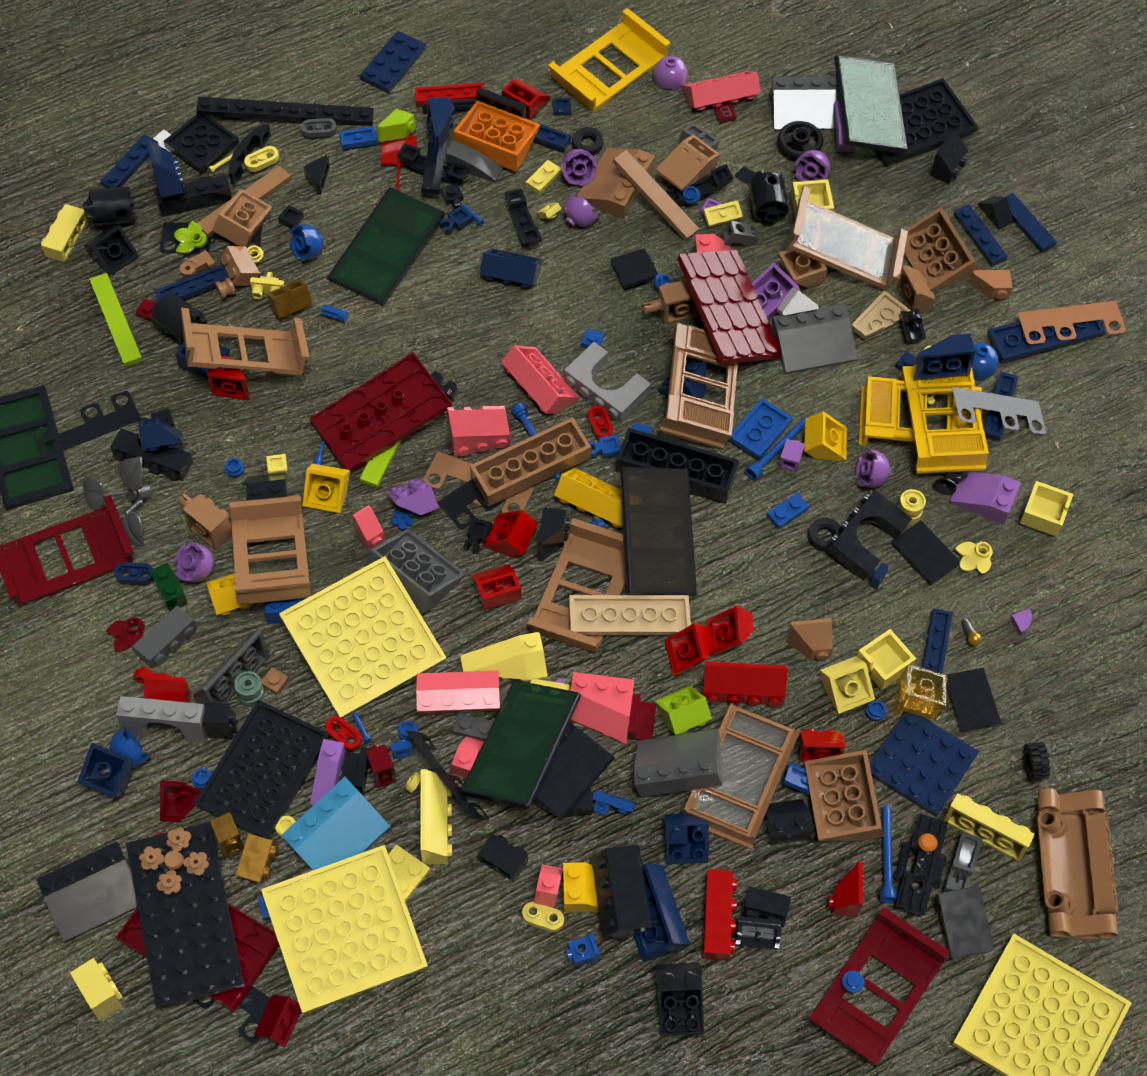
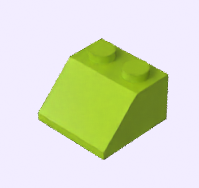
[654,685,712,735]

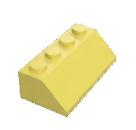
[421,769,452,865]
[944,794,1034,862]

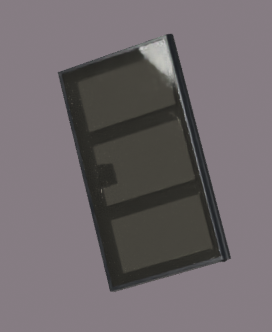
[620,467,697,596]

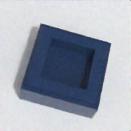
[553,98,571,116]

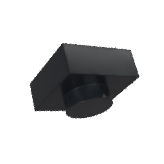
[278,205,304,228]

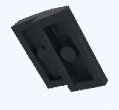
[610,248,658,289]

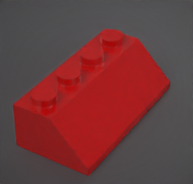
[702,662,788,707]

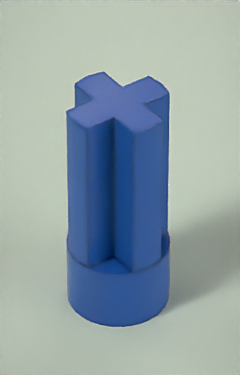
[320,304,349,322]

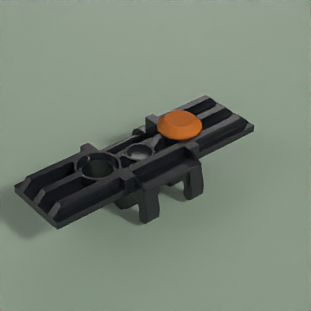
[892,813,948,916]

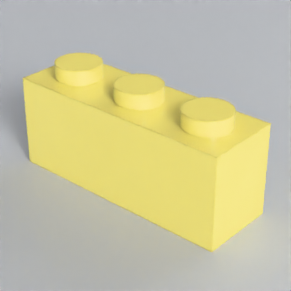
[41,204,88,262]

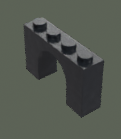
[827,490,912,581]

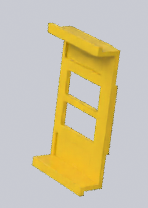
[548,8,671,112]
[900,365,989,473]
[858,376,982,446]

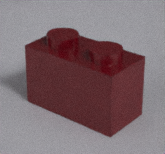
[366,744,396,788]

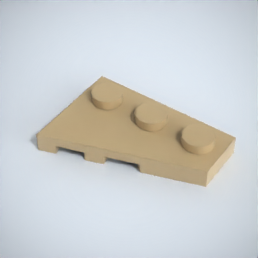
[851,290,911,339]

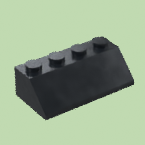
[155,172,232,217]
[591,845,652,941]

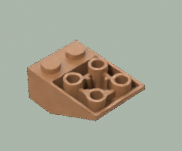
[655,134,720,191]

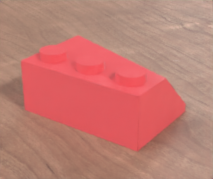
[447,406,510,457]
[569,672,634,745]

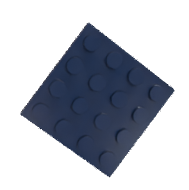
[870,708,979,818]

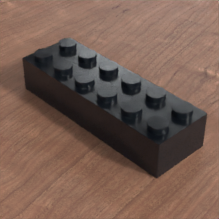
[616,427,739,503]

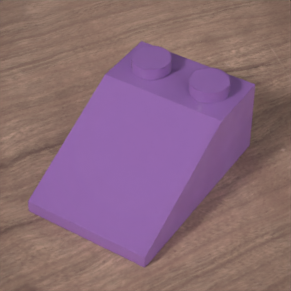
[752,262,802,319]
[949,472,1021,524]

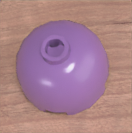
[653,56,687,91]
[561,149,597,186]
[794,150,831,182]
[564,192,600,227]
[855,449,891,488]
[174,541,213,582]

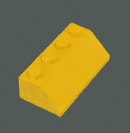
[554,468,643,528]

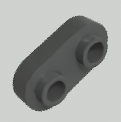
[301,118,336,138]

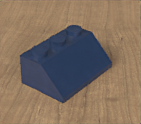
[480,248,543,287]

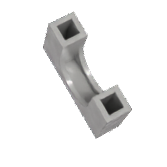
[564,342,651,422]
[116,696,208,743]

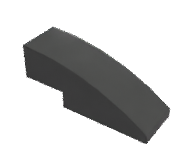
[446,140,502,183]
[943,831,983,892]

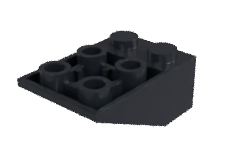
[655,962,704,1036]

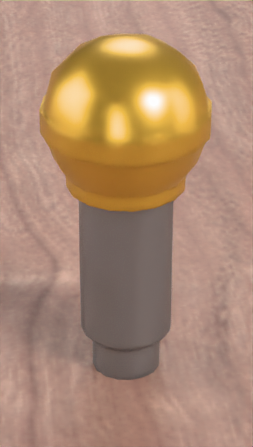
[962,619,982,646]

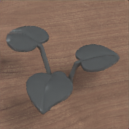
[83,457,151,546]

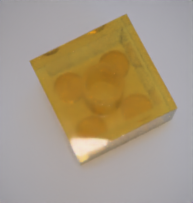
[898,664,947,721]

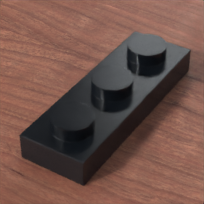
[476,87,527,119]

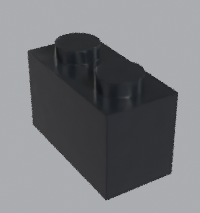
[203,702,238,740]
[478,833,528,882]

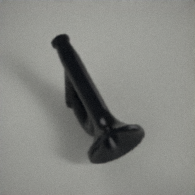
[933,471,969,495]

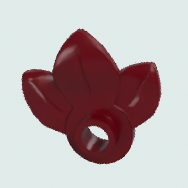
[106,617,145,651]

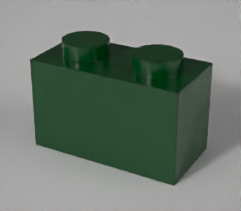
[150,562,188,612]

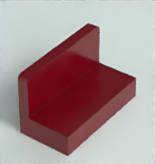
[627,694,656,741]
[254,994,301,1047]

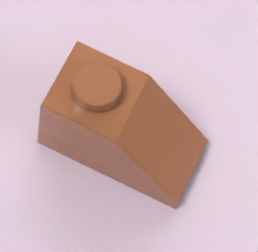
[970,270,1012,299]

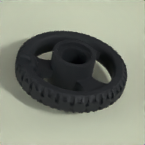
[778,121,823,159]

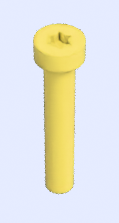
[208,154,233,173]

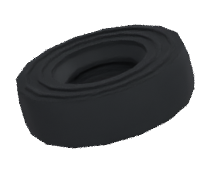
[572,127,604,156]
[808,517,842,552]

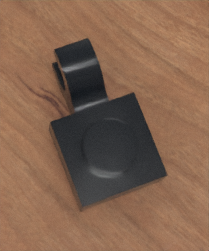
[440,183,463,210]

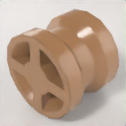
[215,277,236,300]

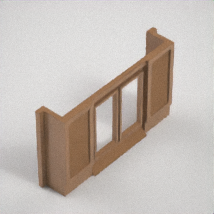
[181,308,310,375]
[659,323,739,450]
[229,495,311,604]
[527,518,639,653]

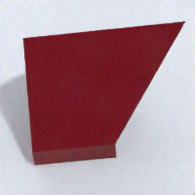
[160,780,201,822]

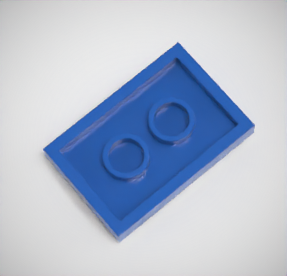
[729,398,793,460]

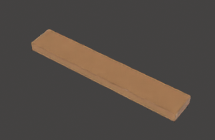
[613,150,699,241]
[198,166,291,238]

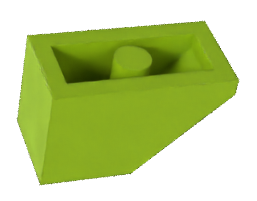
[377,109,416,142]

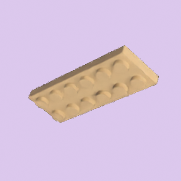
[569,595,691,635]

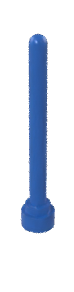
[511,403,561,481]
[745,417,808,480]
[880,805,897,903]

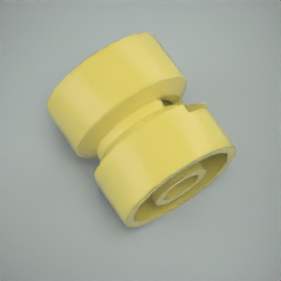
[898,489,926,525]

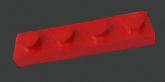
[415,82,484,106]

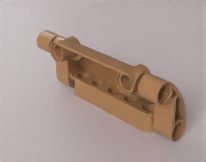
[1037,789,1118,940]

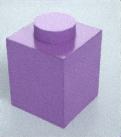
[779,439,805,472]

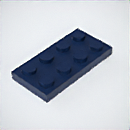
[360,31,426,94]

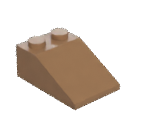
[212,189,272,246]

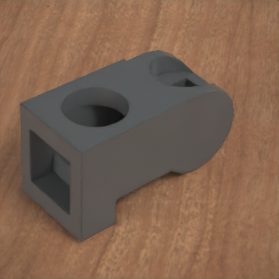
[721,220,758,247]

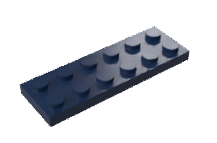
[987,302,1106,363]

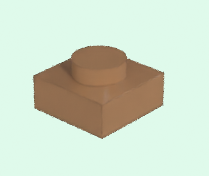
[261,667,289,696]

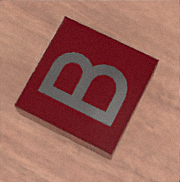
[714,103,737,124]

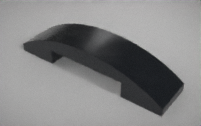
[229,124,271,186]
[397,143,470,183]
[665,164,734,207]
[504,188,542,246]

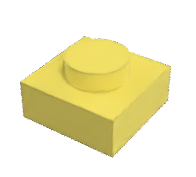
[536,203,561,220]

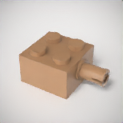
[641,279,699,325]
[177,493,232,551]

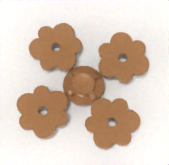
[139,828,209,895]

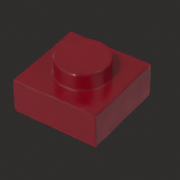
[135,298,155,322]

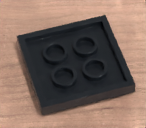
[163,114,239,173]

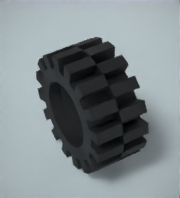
[1022,742,1051,781]

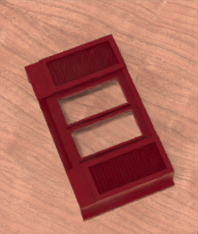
[0,495,134,606]
[808,907,950,1067]

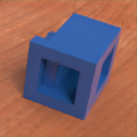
[565,933,600,968]

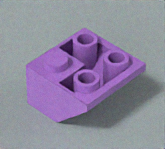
[386,479,439,515]

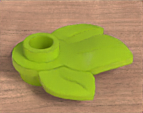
[174,222,207,254]

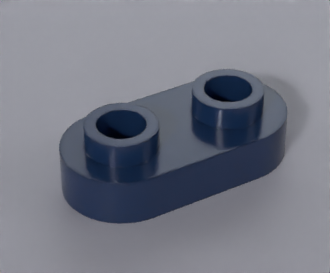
[114,562,153,585]

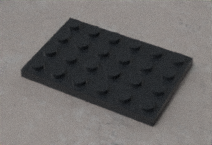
[854,78,978,166]
[194,700,330,840]

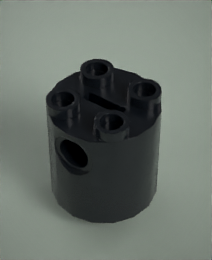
[749,171,789,223]
[83,187,135,226]
[151,293,207,343]

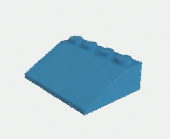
[281,777,391,870]

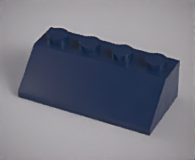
[146,140,185,198]
[634,864,690,962]

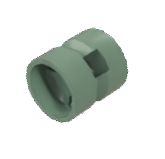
[234,671,264,707]

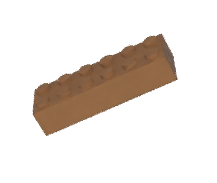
[470,417,591,507]

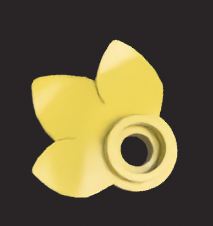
[955,542,993,574]

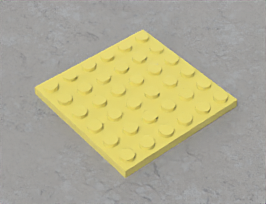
[279,556,446,718]
[261,845,428,1014]
[952,934,1132,1076]

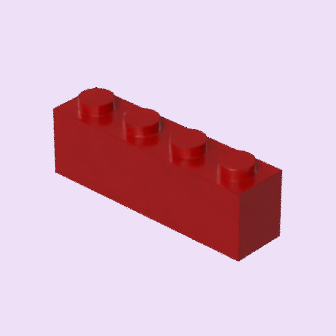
[703,869,737,961]

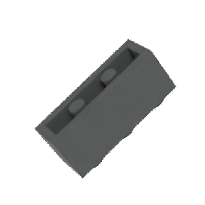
[133,606,197,669]

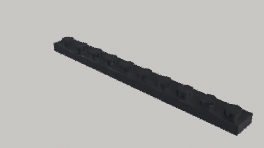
[196,97,374,126]

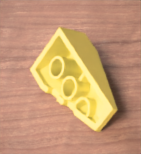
[460,632,548,682]

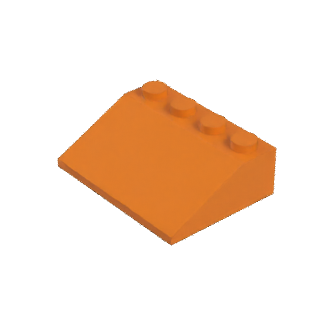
[453,101,540,171]

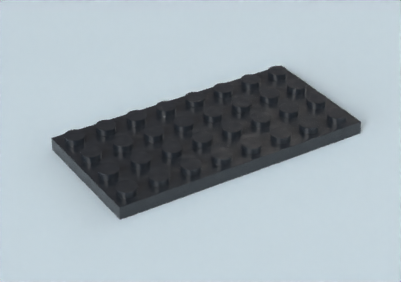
[126,822,245,1009]

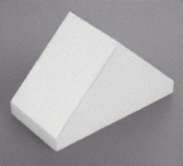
[777,287,818,316]

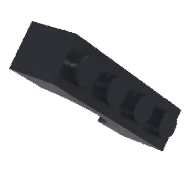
[110,429,193,481]

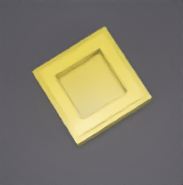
[266,454,288,474]

